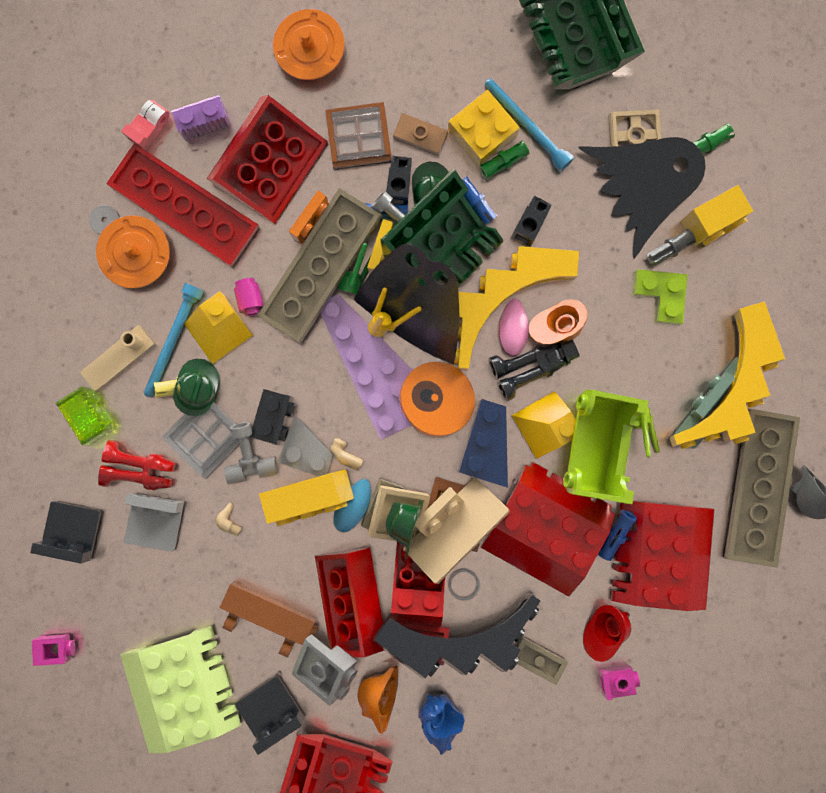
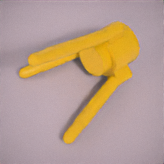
[368,288,422,337]

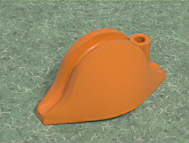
[357,666,398,734]

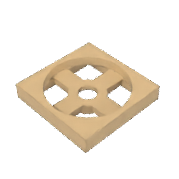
[609,109,662,146]

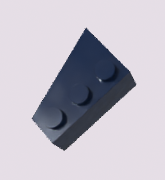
[457,399,508,488]

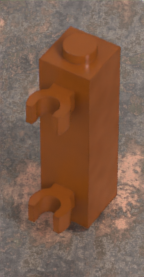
[220,581,318,658]

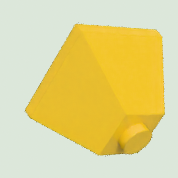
[184,291,254,364]
[511,391,576,459]

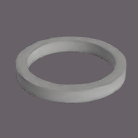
[448,568,480,601]

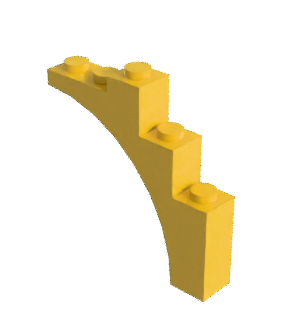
[454,246,579,371]
[670,301,785,450]

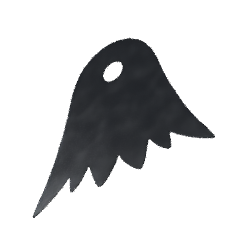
[578,137,706,259]

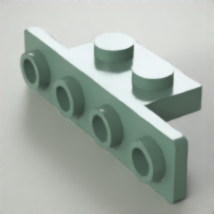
[675,357,739,449]

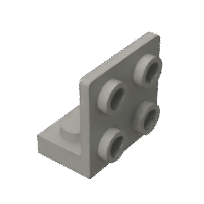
[124,493,184,552]

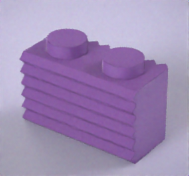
[171,95,231,142]

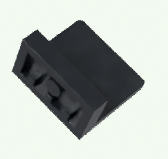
[30,501,101,564]
[235,676,305,755]

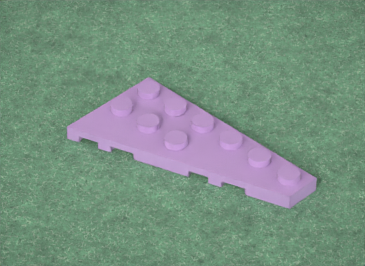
[320,294,412,440]

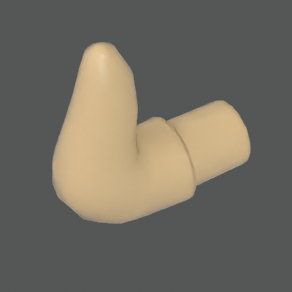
[215,503,242,536]

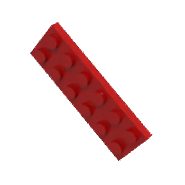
[106,143,259,267]

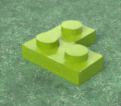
[634,269,688,325]

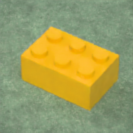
[259,469,354,526]

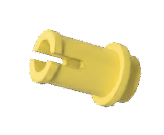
[154,377,178,399]

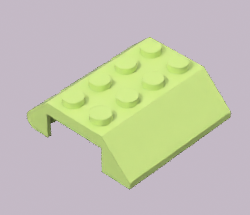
[120,626,241,753]

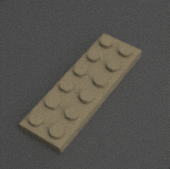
[257,188,382,343]
[724,409,800,568]

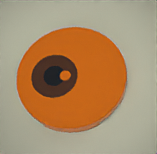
[399,362,475,437]

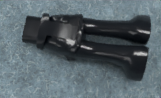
[489,340,580,401]

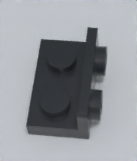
[250,389,296,445]

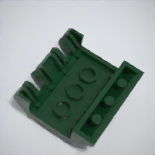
[519,0,645,89]
[380,169,504,287]

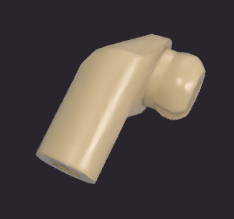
[330,438,363,471]

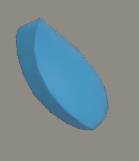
[333,479,371,533]

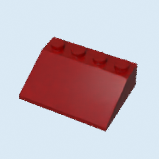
[206,95,328,223]

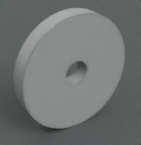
[89,205,120,235]

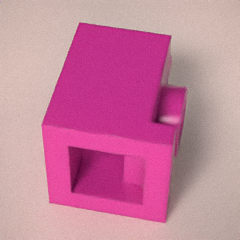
[32,634,75,666]
[598,664,640,701]

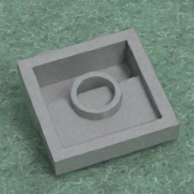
[292,634,358,706]

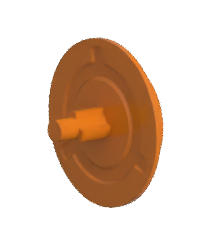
[273,9,345,80]
[96,215,170,288]

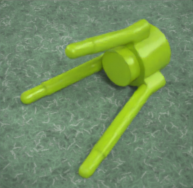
[633,408,660,458]

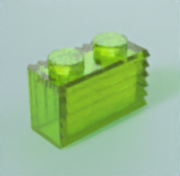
[56,386,114,446]

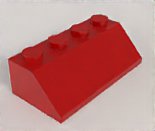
[315,548,385,658]

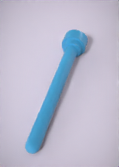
[485,79,574,172]
[144,283,204,397]

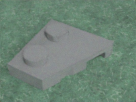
[278,417,334,477]

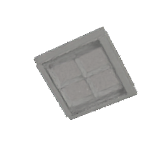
[162,402,239,479]

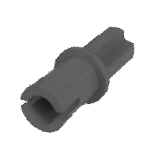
[647,229,696,265]

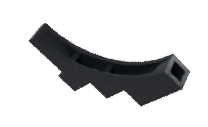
[371,595,541,679]

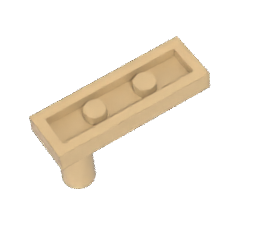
[80,325,156,392]

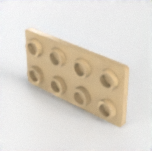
[403,478,510,584]

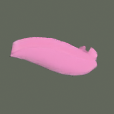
[499,298,529,356]

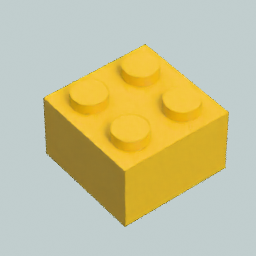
[448,89,520,167]
[680,185,753,246]

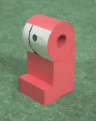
[121,100,170,151]

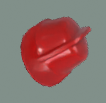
[583,604,632,662]

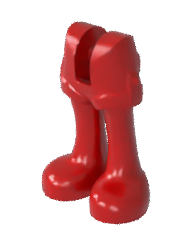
[98,440,175,491]

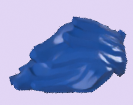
[418,694,465,755]

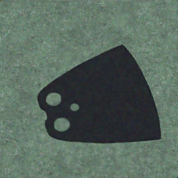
[353,243,460,364]

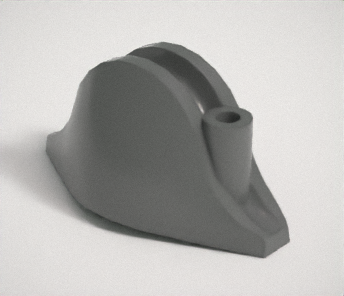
[791,465,826,519]

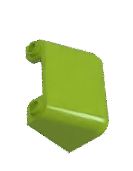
[563,390,649,504]

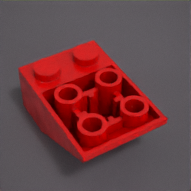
[391,541,445,627]

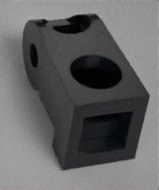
[386,155,412,205]
[511,195,552,247]

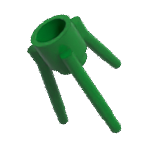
[338,243,371,294]

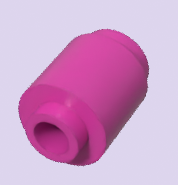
[234,278,264,317]

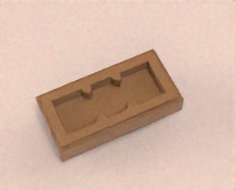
[393,113,448,156]

